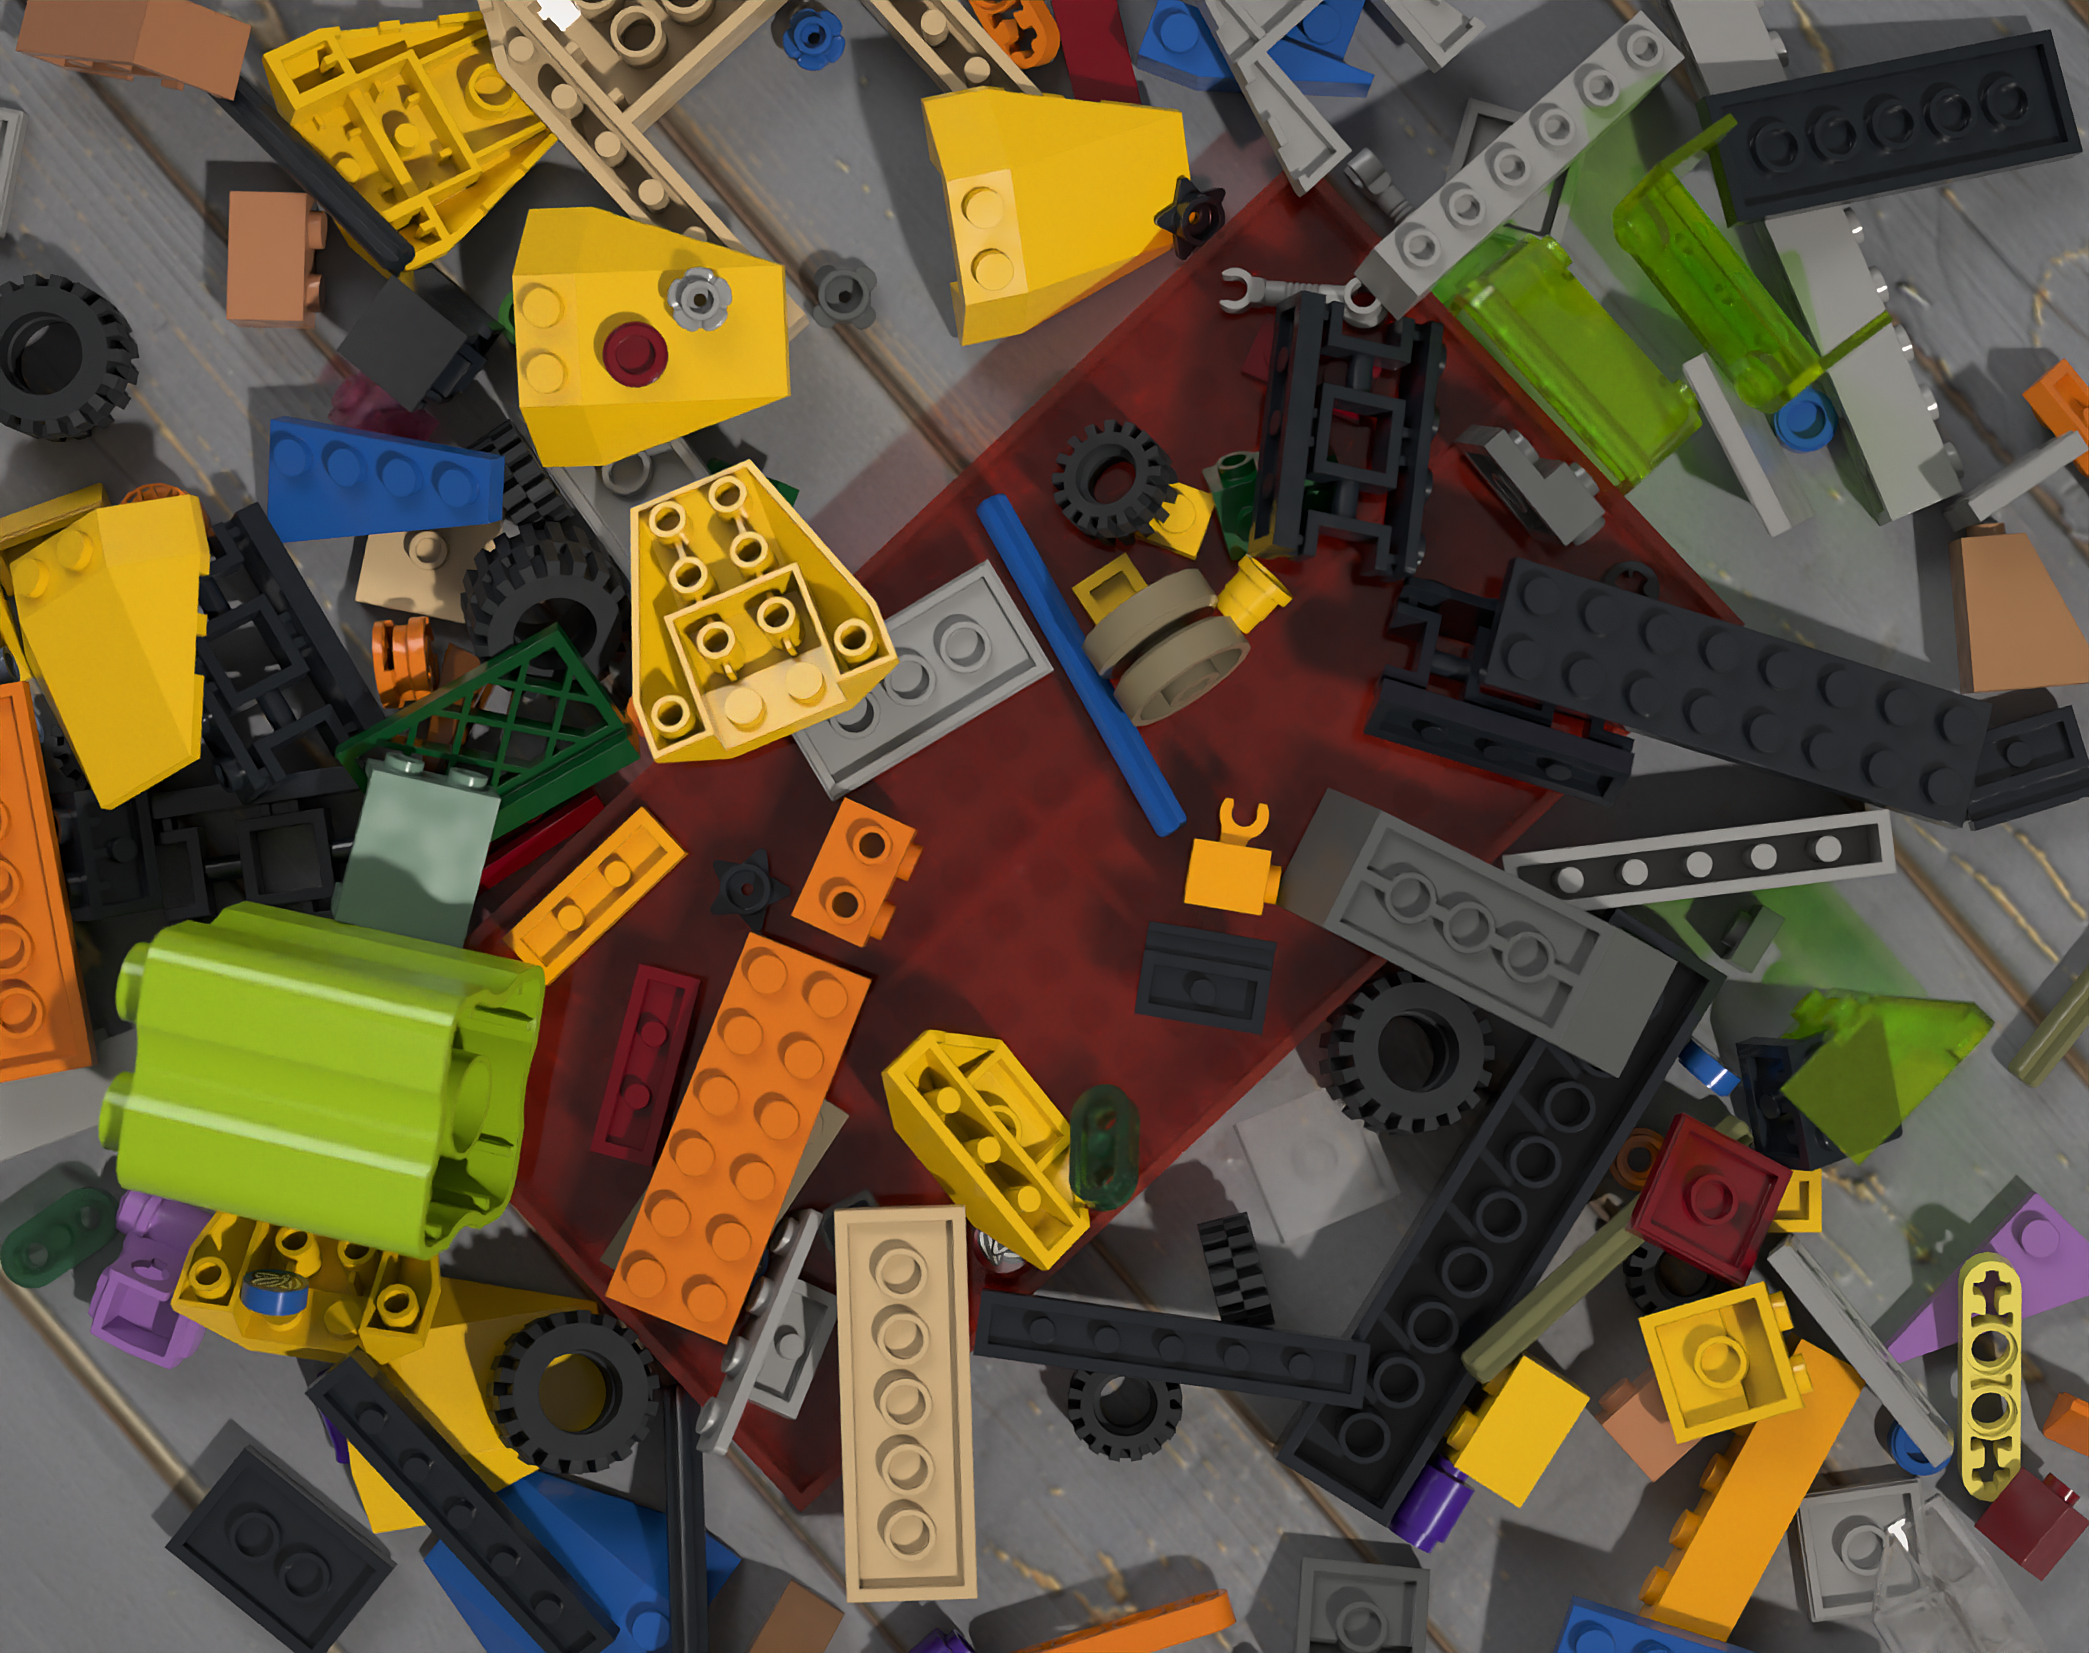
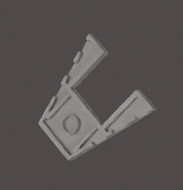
[1194,0,1487,197]

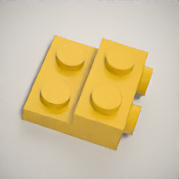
[1638,1281,1814,1444]

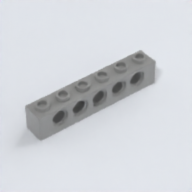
[1354,10,1685,320]

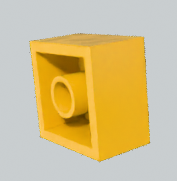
[1443,1350,1590,1508]

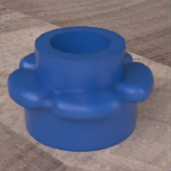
[782,8,845,71]

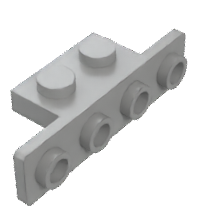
[696,1209,838,1456]

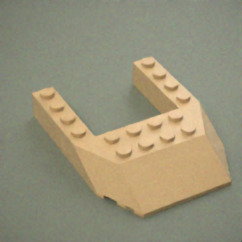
[477,0,1042,342]

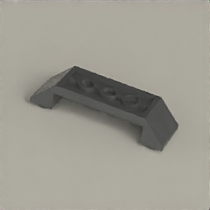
[1274,787,1678,1078]

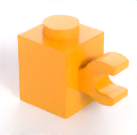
[1183,798,1281,915]

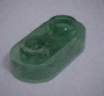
[1069,1084,1140,1212]
[0,1186,119,1288]

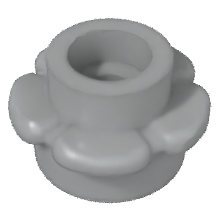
[667,267,732,332]

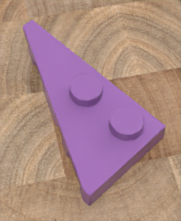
[1884,1191,2089,1363]

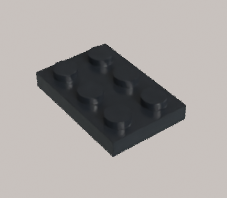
[164,1444,398,1653]

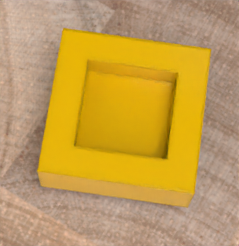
[1135,482,1215,560]
[1072,552,1148,626]
[1767,1168,1822,1233]

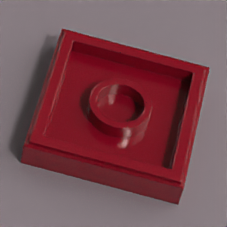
[1625,1113,1794,1288]

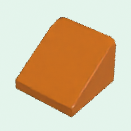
[2042,1391,2089,1457]

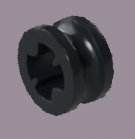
[1599,560,1660,600]

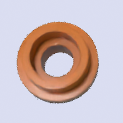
[1609,1127,1664,1192]

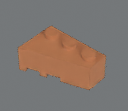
[15,0,252,101]

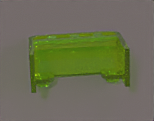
[1612,113,1894,414]
[1443,233,1703,503]
[1740,987,1995,1166]

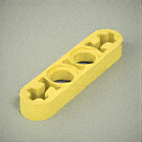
[1957,1252,2022,1502]

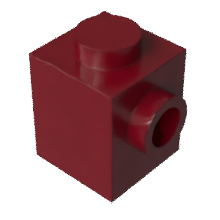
[1974,1467,2089,1581]

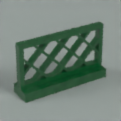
[336,622,641,842]

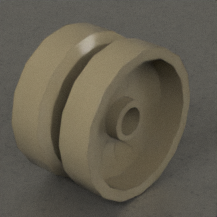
[1081,569,1251,727]

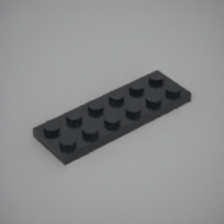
[1695,29,2083,228]

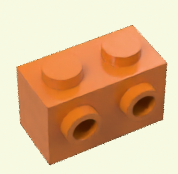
[791,797,923,948]

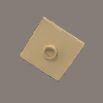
[355,507,507,624]

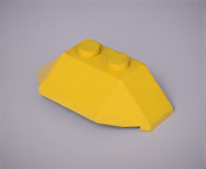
[881,1029,1090,1271]

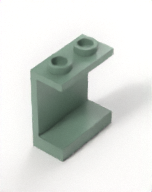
[330,753,501,948]

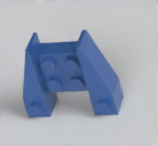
[1137,0,1374,98]

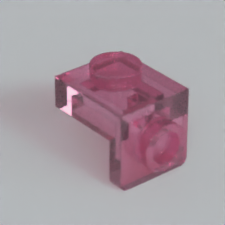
[328,371,440,441]

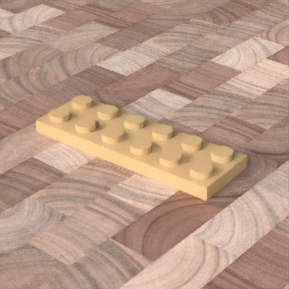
[834,1204,978,1603]

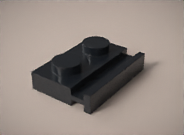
[1967,705,2089,831]
[1133,920,1277,1035]

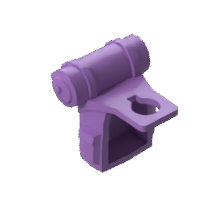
[88,1190,213,1369]

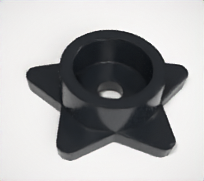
[1154,178,1226,260]
[710,848,791,932]

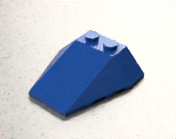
[423,1469,742,1653]

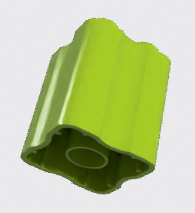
[98,901,545,1260]

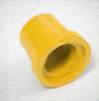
[1216,554,1294,634]

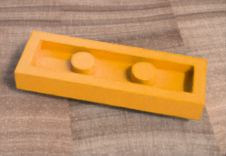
[502,806,689,985]

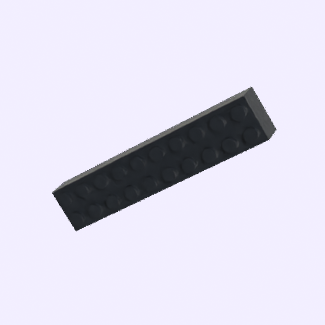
[1272,907,1728,1527]

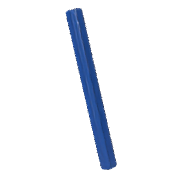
[976,493,1187,837]

